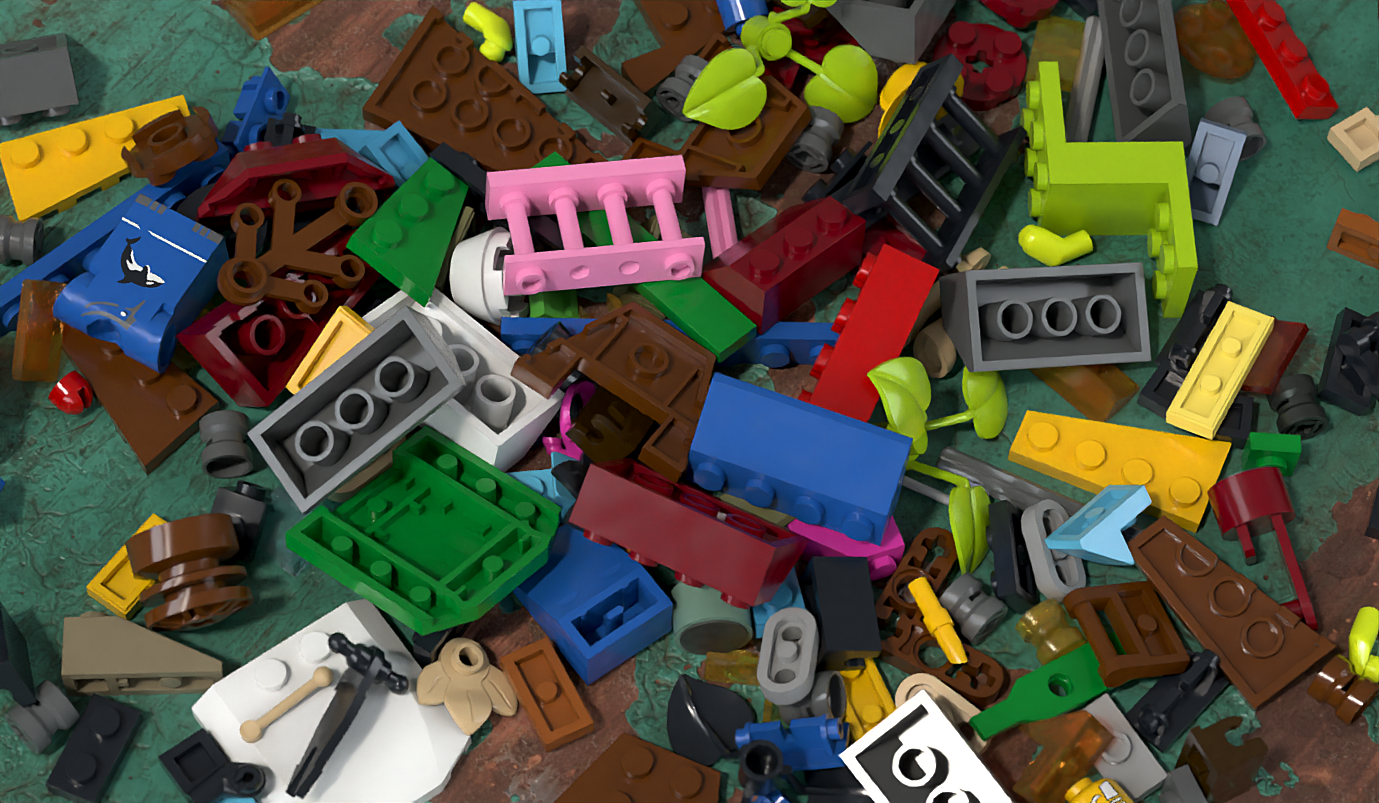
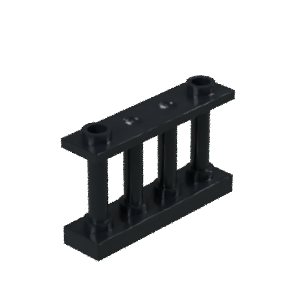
[841,53,1028,275]

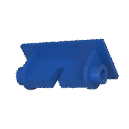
[220,67,290,163]
[735,713,850,772]

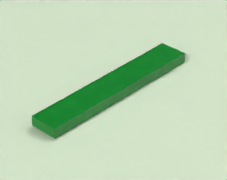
[530,151,757,363]

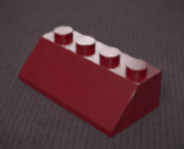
[569,457,809,609]

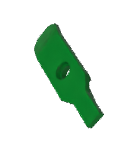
[969,632,1134,742]

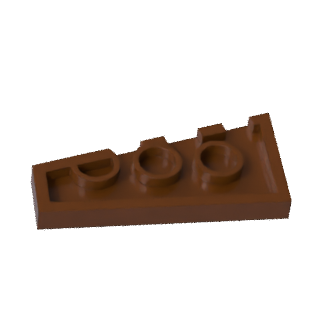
[43,307,220,476]
[1127,515,1336,712]

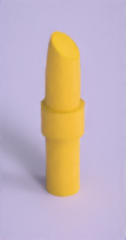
[908,577,968,664]

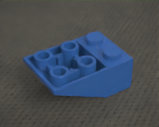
[512,524,673,686]

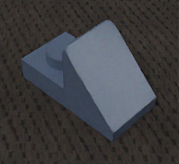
[1186,118,1248,226]

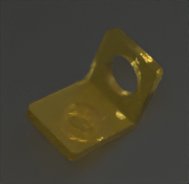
[704,650,772,723]

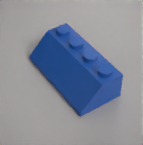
[685,372,913,546]

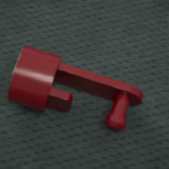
[1207,466,1318,631]

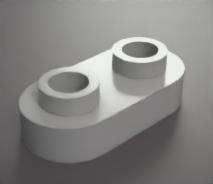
[1021,499,1086,603]
[757,607,820,705]

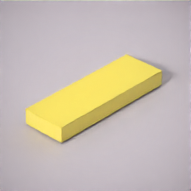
[1166,301,1274,440]

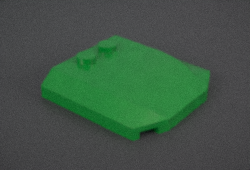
[285,425,561,636]

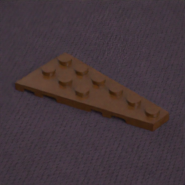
[362,6,633,215]

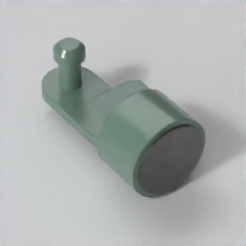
[670,494,753,655]

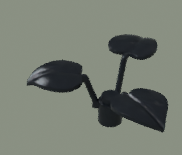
[667,674,876,803]

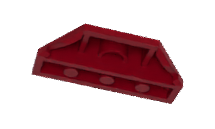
[195,134,395,228]

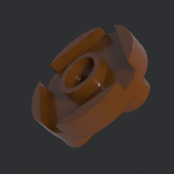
[121,106,219,186]

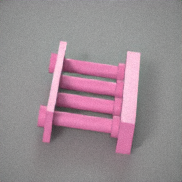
[485,155,705,296]

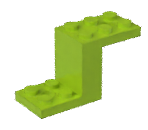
[1020,61,1198,318]

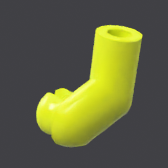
[463,2,513,62]
[1018,225,1093,267]
[1349,607,1379,683]

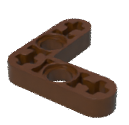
[875,527,1004,708]

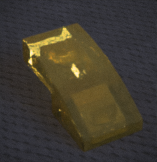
[1025,15,1086,92]

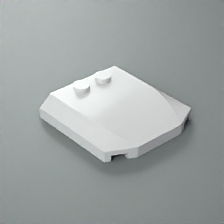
[192,599,471,803]

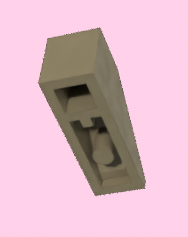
[61,612,225,697]

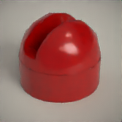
[48,370,93,415]

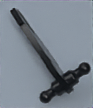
[285,632,410,799]

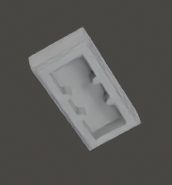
[1064,693,1167,803]

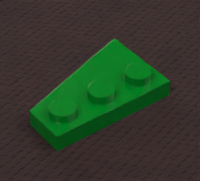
[346,157,469,308]

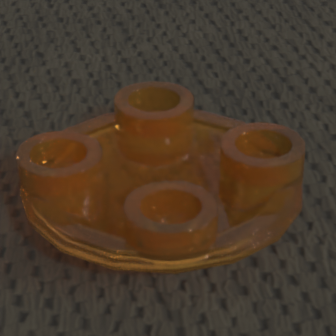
[1174,0,1258,80]

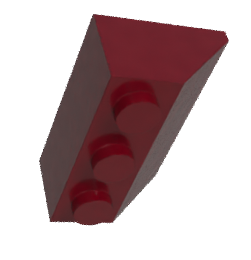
[701,196,866,335]

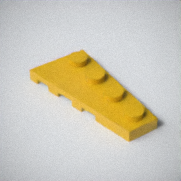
[0,94,190,222]
[1007,410,1232,533]

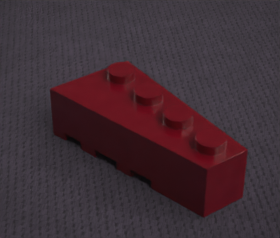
[175,229,381,407]

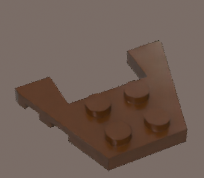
[621,0,734,99]
[621,32,812,190]
[510,301,716,484]
[553,732,721,803]

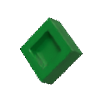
[1241,432,1301,476]

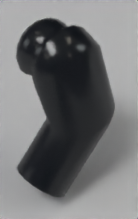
[186,762,266,803]

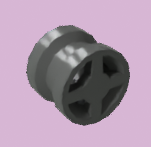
[0,214,44,266]

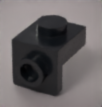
[210,480,279,562]

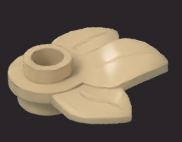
[416,637,518,736]

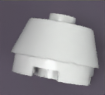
[449,227,530,326]

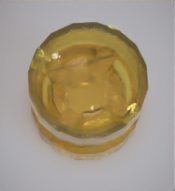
[1015,598,1087,666]

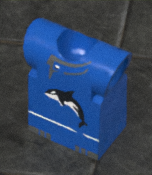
[53,193,229,374]

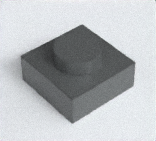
[1159,764,1207,803]

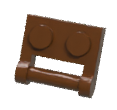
[1062,581,1191,688]

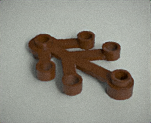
[217,178,378,314]

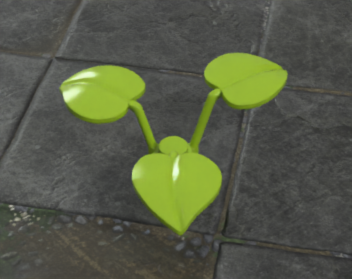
[682,0,878,130]
[867,357,1008,576]

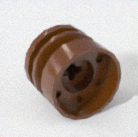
[125,513,254,632]

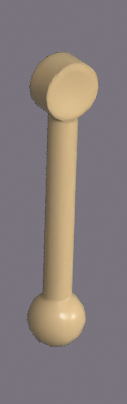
[239,666,334,744]

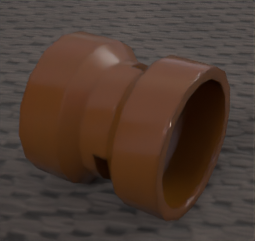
[1307,653,1379,727]

